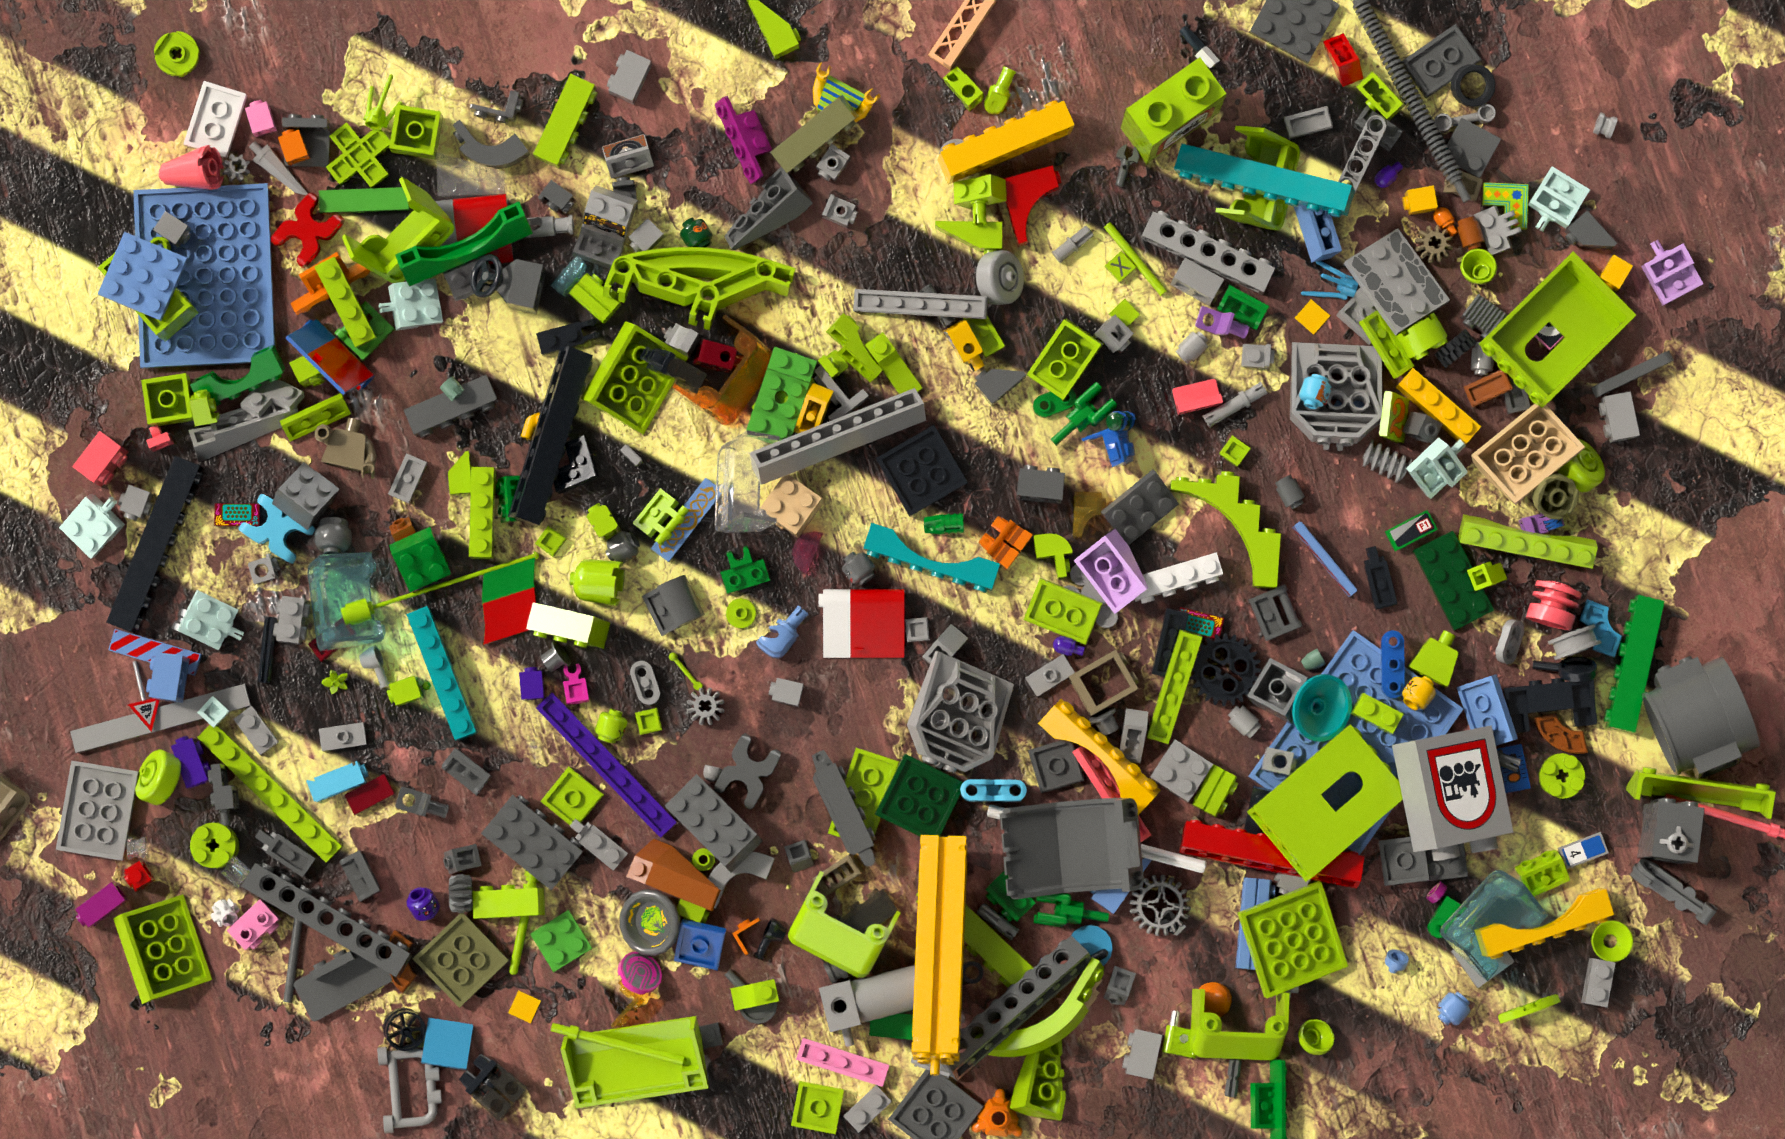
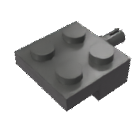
[208,764,240,826]

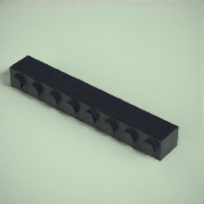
[508,346,593,526]
[106,456,204,634]

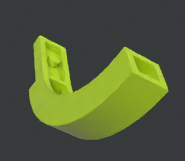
[974,957,1105,1057]

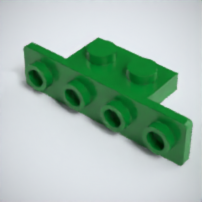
[1250,1060,1287,1139]

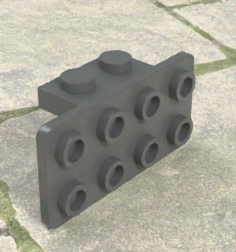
[294,942,392,1021]

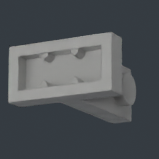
[813,365,869,421]

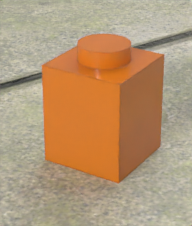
[278,129,310,166]

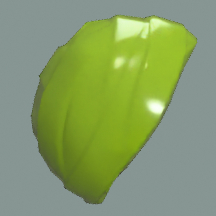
[1460,249,1497,285]
[1298,1019,1335,1055]

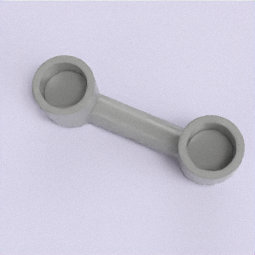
[1434,104,1496,133]

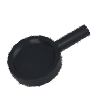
[1533,657,1597,682]

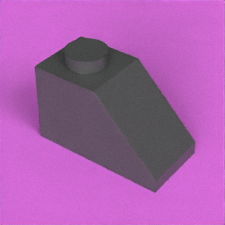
[1564,211,1617,250]
[974,369,1026,406]

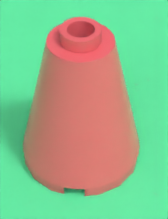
[159,145,224,190]

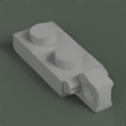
[570,819,628,871]

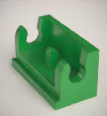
[1217,285,1269,330]

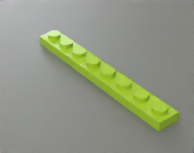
[197,725,343,863]

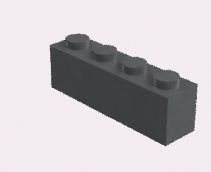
[404,375,499,438]

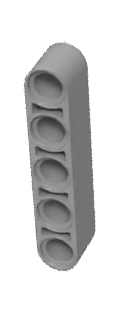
[1338,115,1387,216]

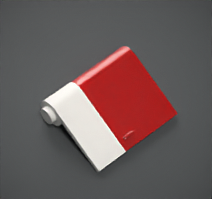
[819,589,904,658]

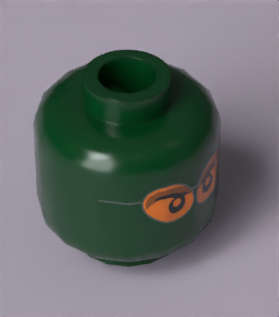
[680,217,713,248]

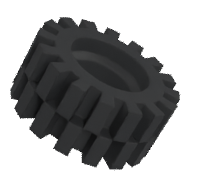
[1434,329,1477,368]

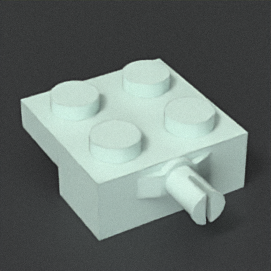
[1528,166,1590,232]
[379,278,443,330]
[1406,438,1468,499]
[59,493,125,559]
[177,590,244,650]

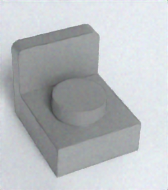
[1241,344,1275,369]

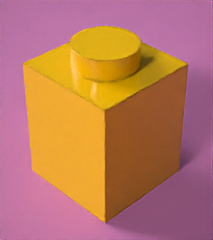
[1402,185,1438,215]
[1599,255,1633,292]

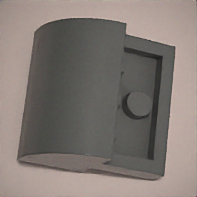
[642,575,705,636]

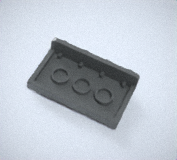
[481,795,583,891]

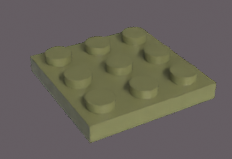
[413,913,509,1008]

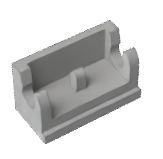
[1170,258,1224,306]

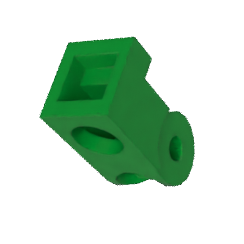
[1427,896,1466,938]

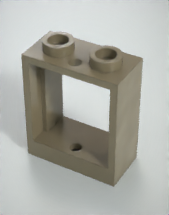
[1068,650,1139,717]

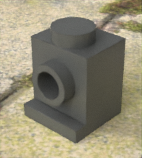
[538,180,574,214]

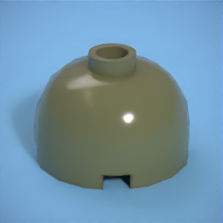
[1532,473,1579,519]

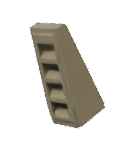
[812,854,864,897]

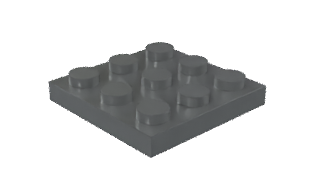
[1249,0,1340,64]
[888,1069,983,1139]

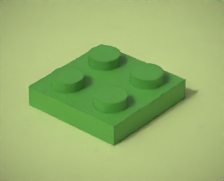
[530,910,592,972]

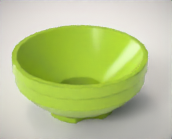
[1591,920,1633,962]

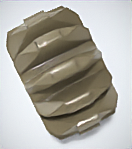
[1415,225,1453,263]

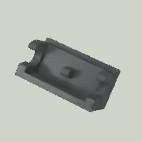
[1352,106,1403,151]
[441,748,492,796]
[340,850,382,902]

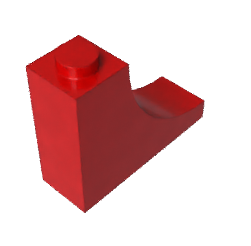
[1004,165,1061,247]

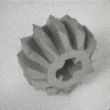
[687,688,725,725]

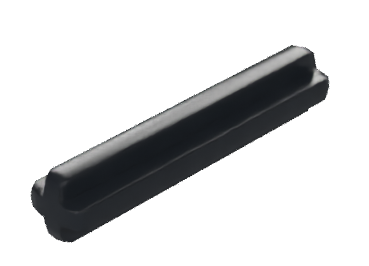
[258,617,277,683]

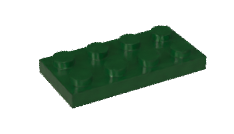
[1412,531,1494,631]

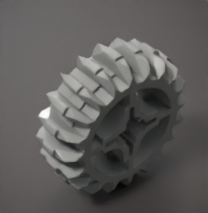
[1129,875,1191,936]

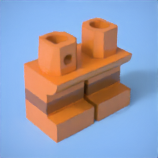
[978,516,1033,571]

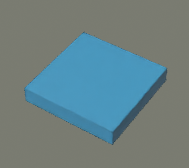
[421,1018,473,1070]

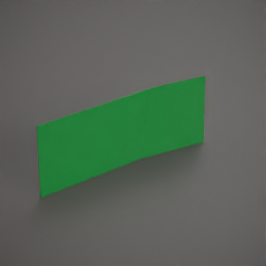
[869,1014,913,1040]

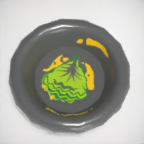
[619,889,680,956]

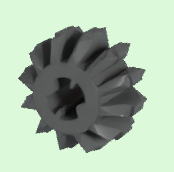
[449,874,473,913]

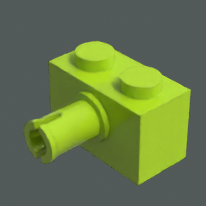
[953,174,1006,226]

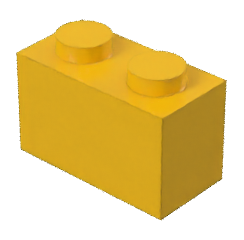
[794,383,834,433]

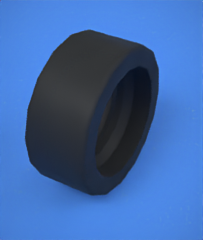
[1451,64,1496,107]

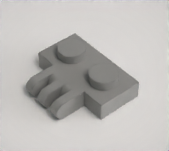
[1474,206,1522,256]

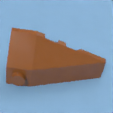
[626,839,721,911]

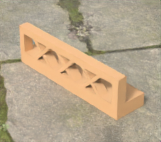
[928,0,997,70]

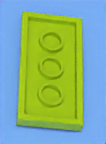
[828,748,899,848]

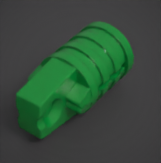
[924,513,964,534]

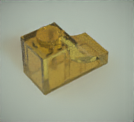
[1072,491,1106,539]

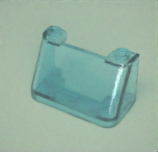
[307,552,385,651]
[1440,870,1548,981]

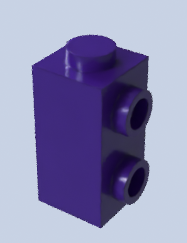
[171,736,211,789]

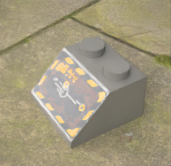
[583,185,638,242]

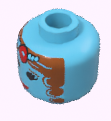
[1299,374,1332,409]

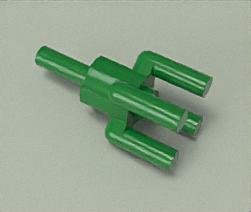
[1050,382,1117,446]
[1033,893,1109,927]

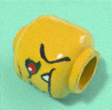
[1402,677,1436,710]

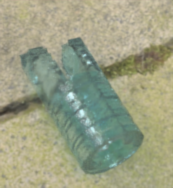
[550,257,587,298]

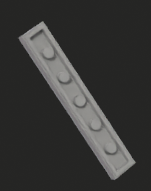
[853,289,988,319]

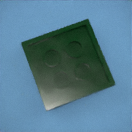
[874,753,963,837]

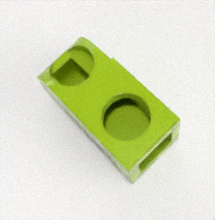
[943,66,984,112]

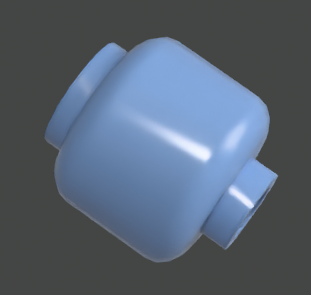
[1437,992,1470,1026]

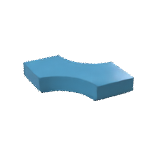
[1579,599,1622,658]

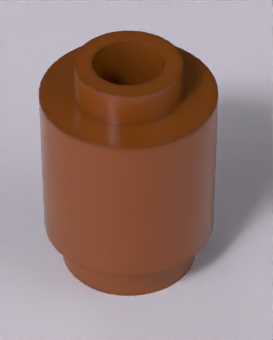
[1457,216,1485,251]

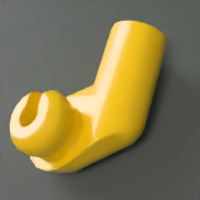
[520,412,540,440]

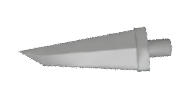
[249,141,308,195]

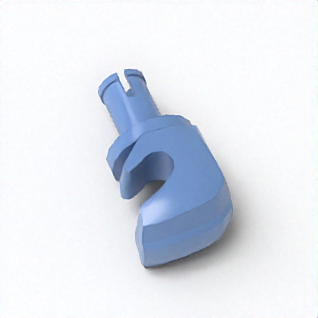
[756,606,809,658]

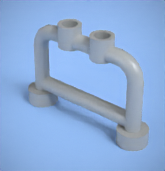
[377,1047,442,1134]

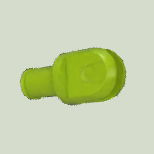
[984,66,1016,115]

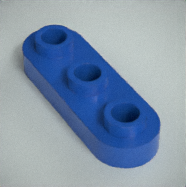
[1381,630,1405,699]

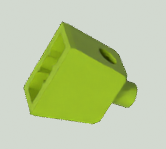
[1407,630,1459,688]

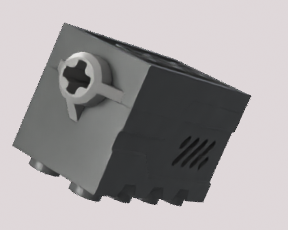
[1637,798,1704,864]

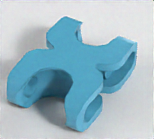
[238,494,316,564]
[960,779,1027,802]

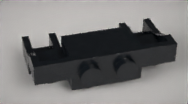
[1502,678,1597,733]

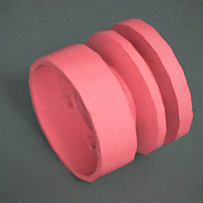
[1526,580,1582,631]

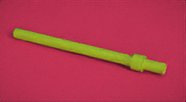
[551,1023,685,1065]

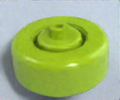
[1557,439,1605,492]
[135,749,181,805]

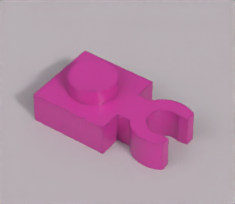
[563,664,589,705]

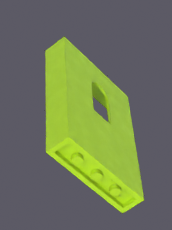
[1479,251,1636,408]
[1247,724,1403,882]

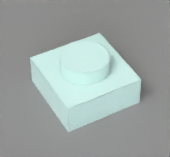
[197,696,230,728]

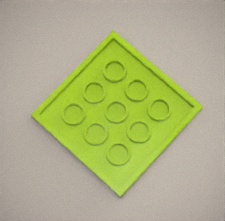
[1238,881,1348,999]

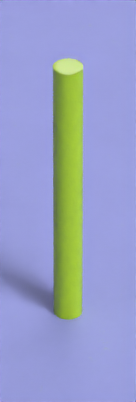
[1104,222,1167,296]

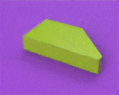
[448,451,471,495]

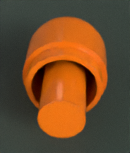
[1433,207,1458,237]

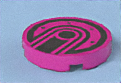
[617,952,662,995]

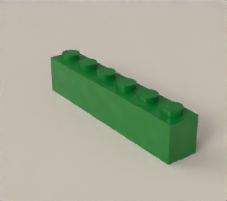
[1603,595,1665,734]

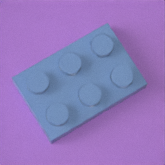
[1456,674,1518,746]

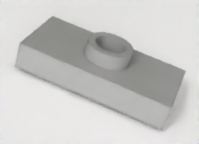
[1025,654,1075,697]
[319,722,367,751]

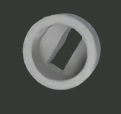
[703,765,722,782]

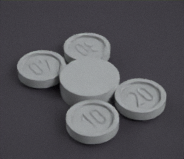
[1064,564,1118,628]

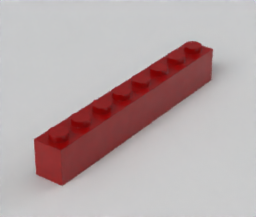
[1179,820,1365,889]

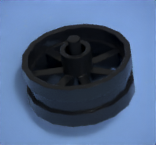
[383,1007,426,1051]

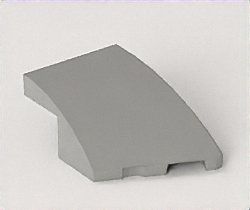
[1336,287,1377,345]

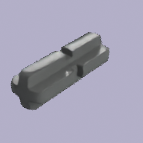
[1225,1059,1242,1098]

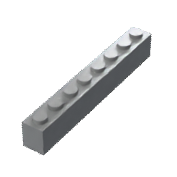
[750,388,926,485]

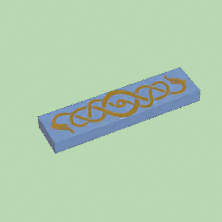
[651,478,724,562]

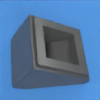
[784,839,814,873]

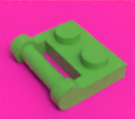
[334,301,395,361]

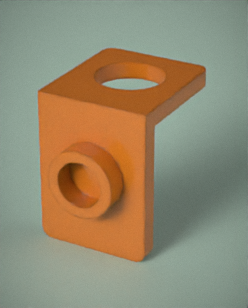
[732,918,761,956]

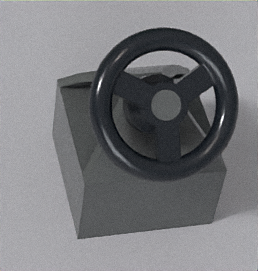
[470,254,546,315]

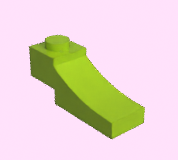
[826,313,883,383]
[865,332,923,394]

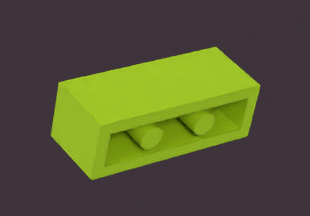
[472,883,545,919]

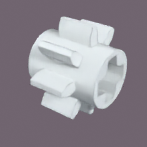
[210,898,240,927]

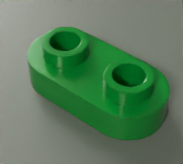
[1033,389,1076,418]

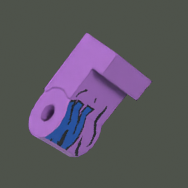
[1518,513,1565,534]

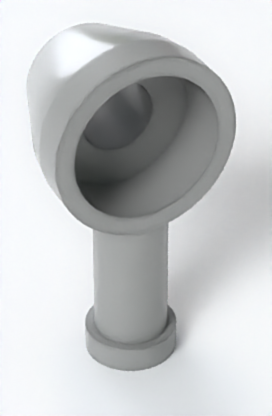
[359,645,390,688]

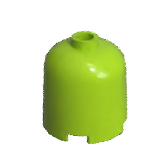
[570,559,625,606]

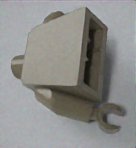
[314,418,377,479]

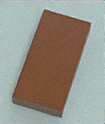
[1464,370,1514,407]

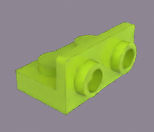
[1515,850,1570,898]

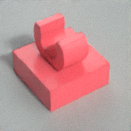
[146,425,174,452]

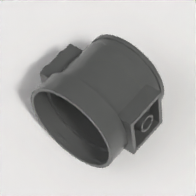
[1642,656,1760,779]

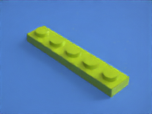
[1146,630,1202,744]

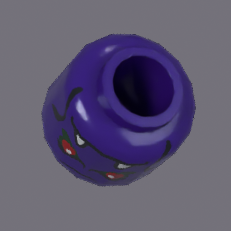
[406,887,440,921]

